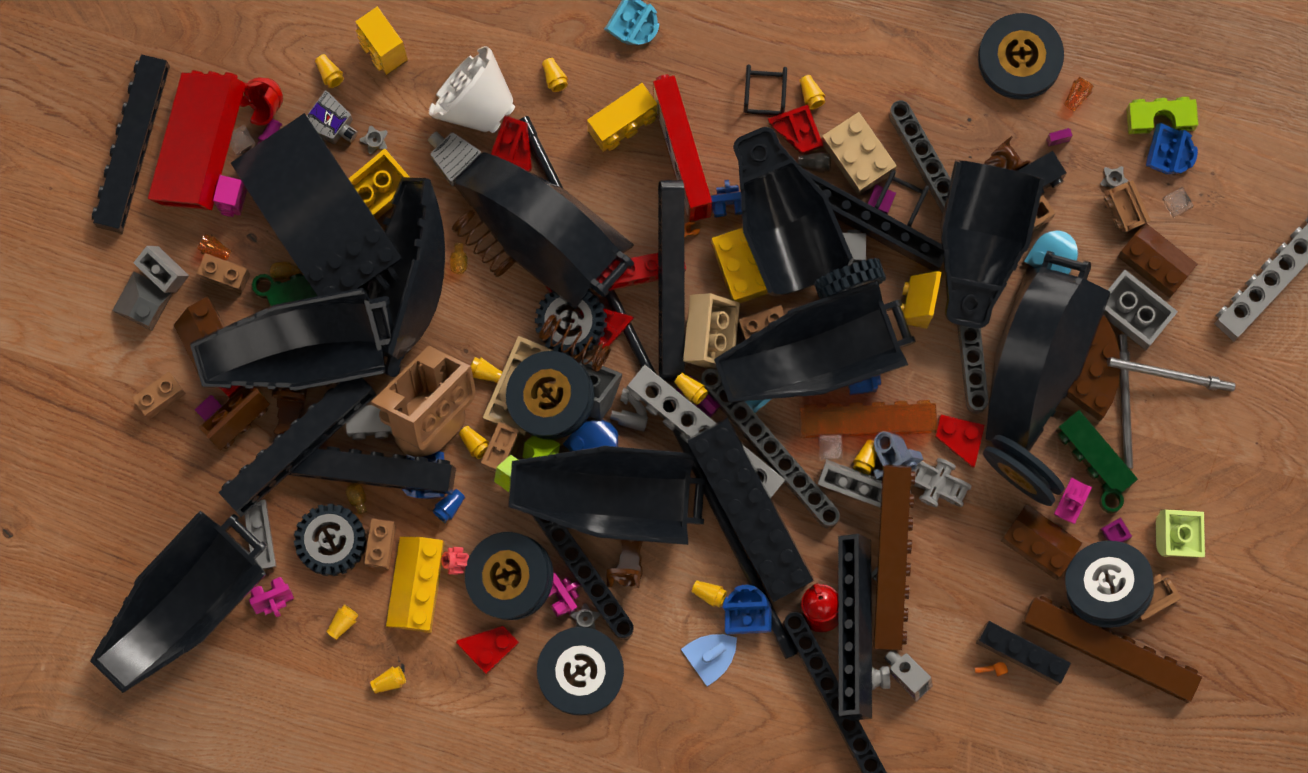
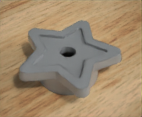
[360,126,388,154]
[1100,166,1128,188]
[571,603,600,630]

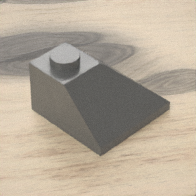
[112,272,173,331]
[579,359,622,421]

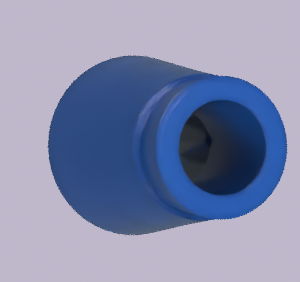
[433,489,465,523]

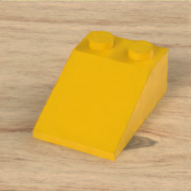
[901,271,942,329]

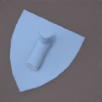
[681,634,737,686]

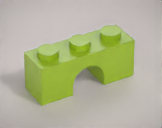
[1126,97,1198,134]
[494,435,560,492]

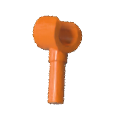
[684,222,700,237]
[975,662,1008,677]

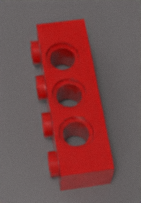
[596,253,686,293]

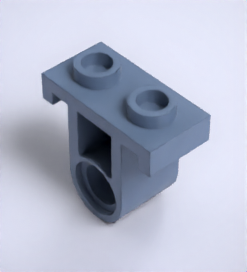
[874,431,924,480]

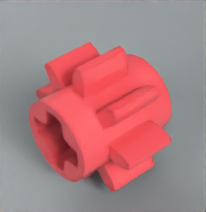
[441,547,469,575]

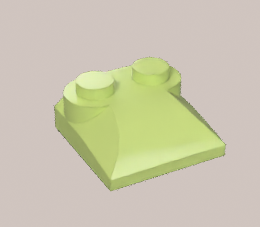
[1156,509,1205,557]

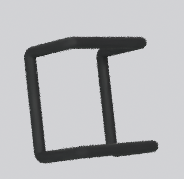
[743,64,788,115]
[874,170,929,227]

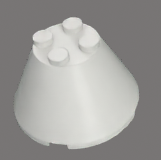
[429,46,515,133]

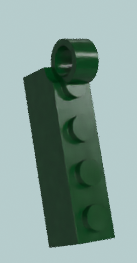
[252,273,318,306]
[1056,410,1138,513]

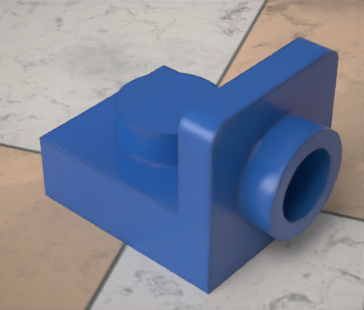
[848,375,881,396]

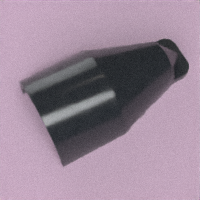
[733,127,854,296]
[940,160,1045,328]

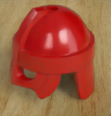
[240,77,283,126]
[801,583,839,632]

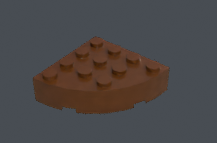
[1066,314,1121,421]

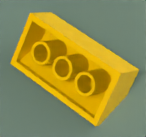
[386,537,445,633]

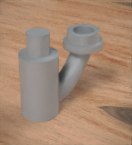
[610,388,648,432]

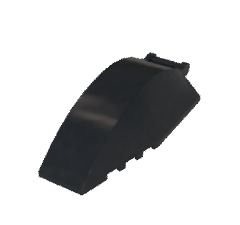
[454,152,634,309]
[361,177,445,377]
[986,251,1110,451]
[714,280,916,403]
[190,288,394,390]
[508,446,707,545]
[90,511,267,693]

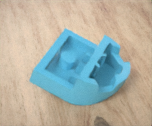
[604,0,659,45]
[1024,230,1078,274]

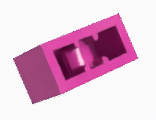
[213,175,247,217]

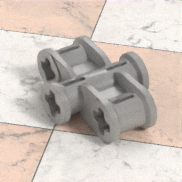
[911,458,972,507]

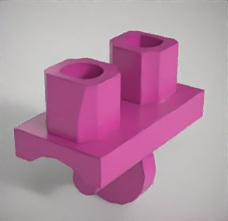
[1054,477,1092,524]
[548,573,580,617]
[249,577,294,617]

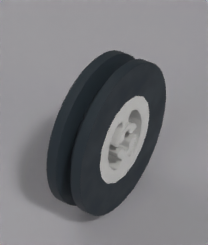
[1065,541,1154,628]
[537,627,624,715]

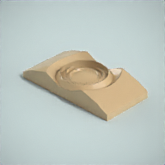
[483,336,553,436]

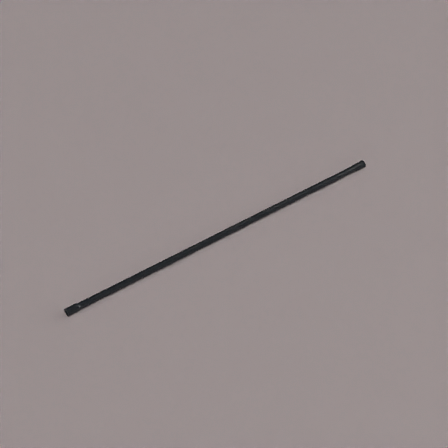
[519,116,798,659]

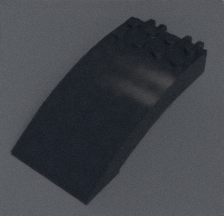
[231,113,403,296]

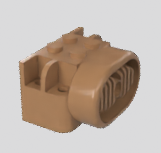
[371,346,475,457]

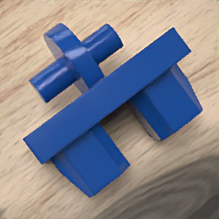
[711,180,742,218]

